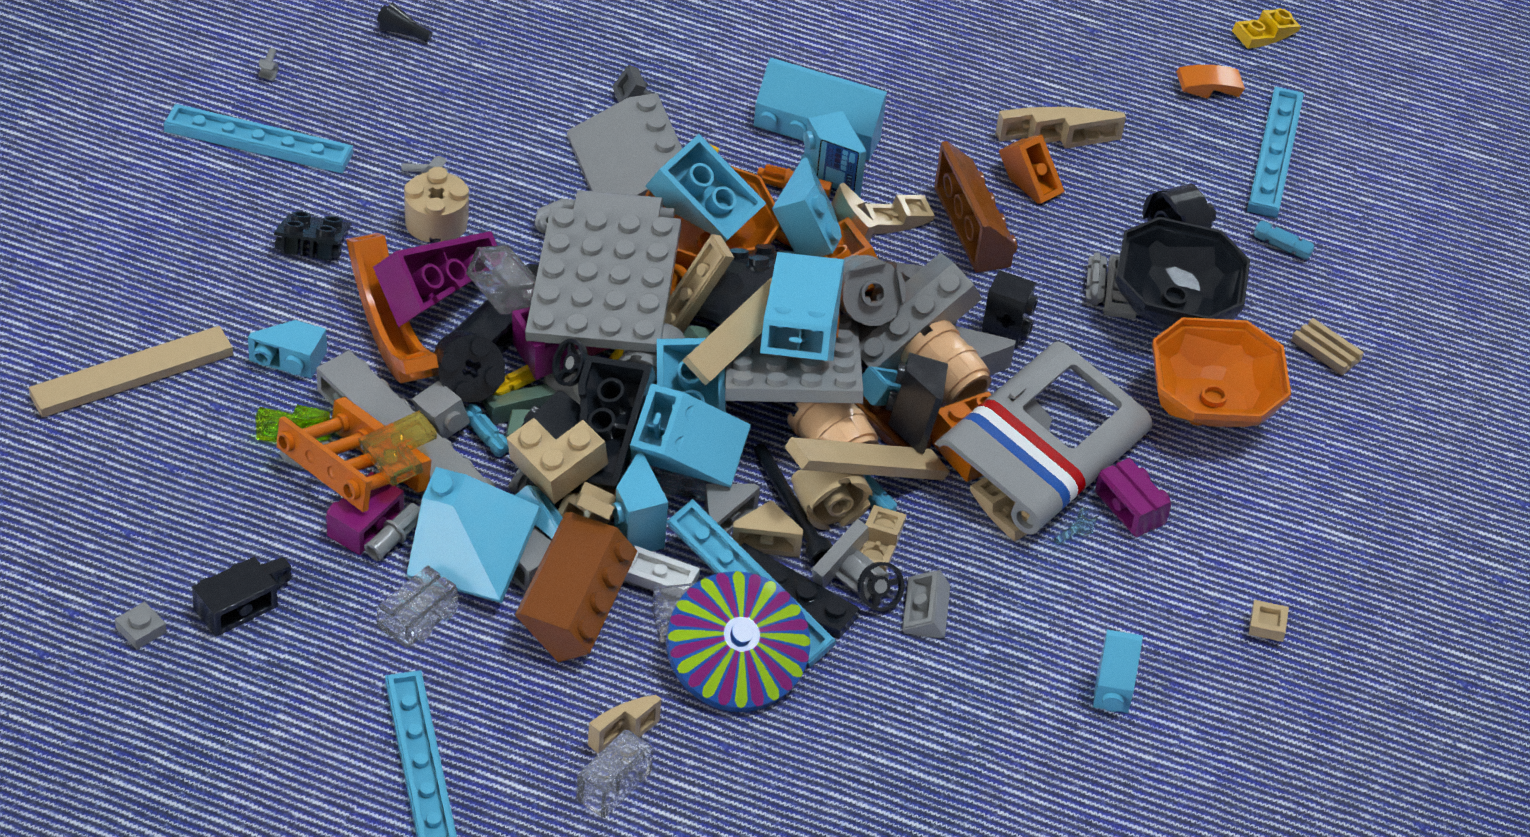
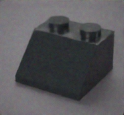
[885,352,948,454]

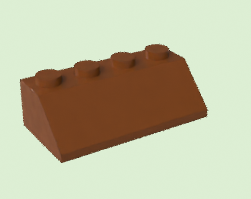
[934,141,1017,273]
[515,512,638,663]

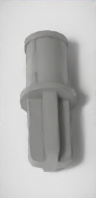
[364,503,420,561]

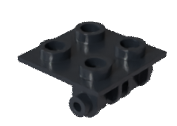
[274,211,352,261]

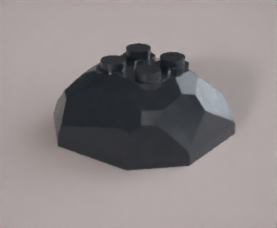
[1115,217,1250,329]
[696,244,795,324]

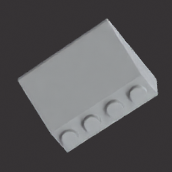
[567,93,682,196]

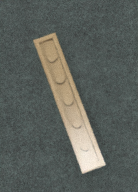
[29,325,233,418]
[785,437,950,480]

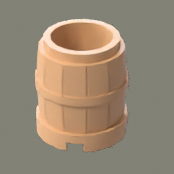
[900,320,992,407]
[788,402,879,445]

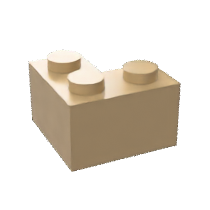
[506,418,608,504]

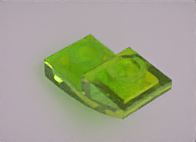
[255,404,331,442]

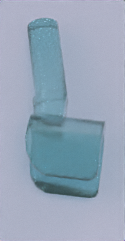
[1054,507,1098,545]

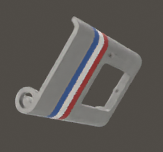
[935,341,1153,535]

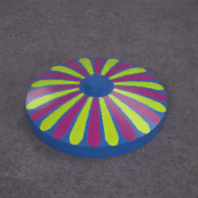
[666,571,810,712]

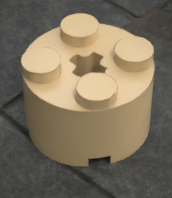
[404,167,469,242]
[791,469,872,530]

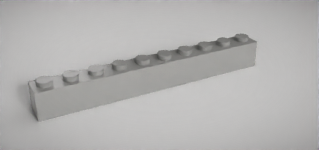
[317,350,551,592]

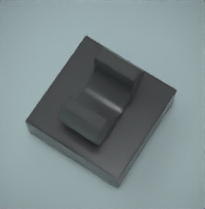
[612,65,652,102]

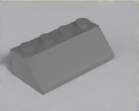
[858,252,982,370]

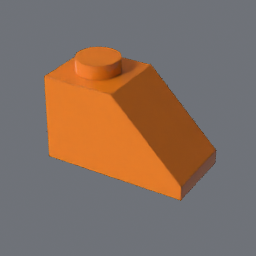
[998,134,1065,204]

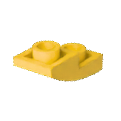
[1232,8,1301,49]

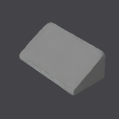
[902,570,950,638]

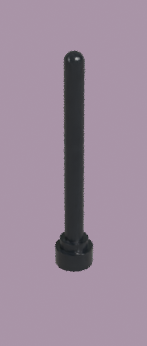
[754,443,833,566]

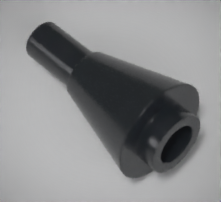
[377,2,433,43]

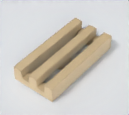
[1291,318,1364,375]

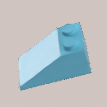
[645,134,766,242]
[772,157,842,257]

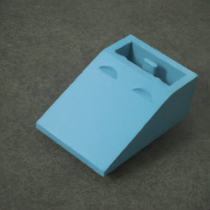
[760,252,845,361]
[630,383,751,488]

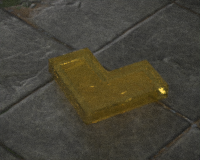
[358,410,437,486]

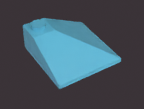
[406,467,542,603]

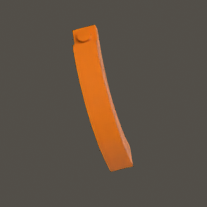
[346,233,439,383]

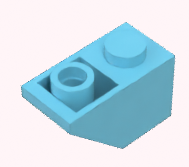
[248,320,327,379]

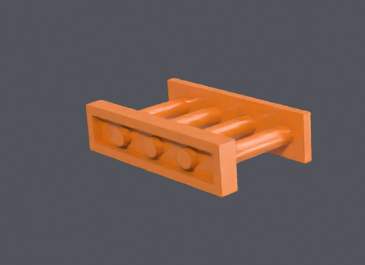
[277,397,432,512]

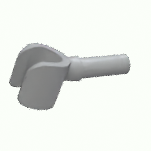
[258,48,279,81]
[401,156,448,173]

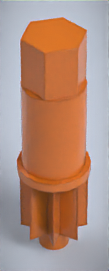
[757,164,833,198]

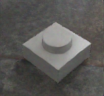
[115,601,167,650]

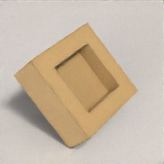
[1248,600,1289,642]

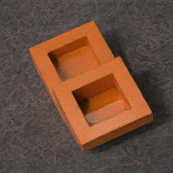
[1176,64,1245,99]

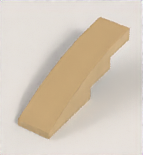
[995,107,1126,149]

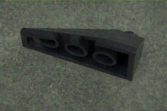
[578,355,657,489]

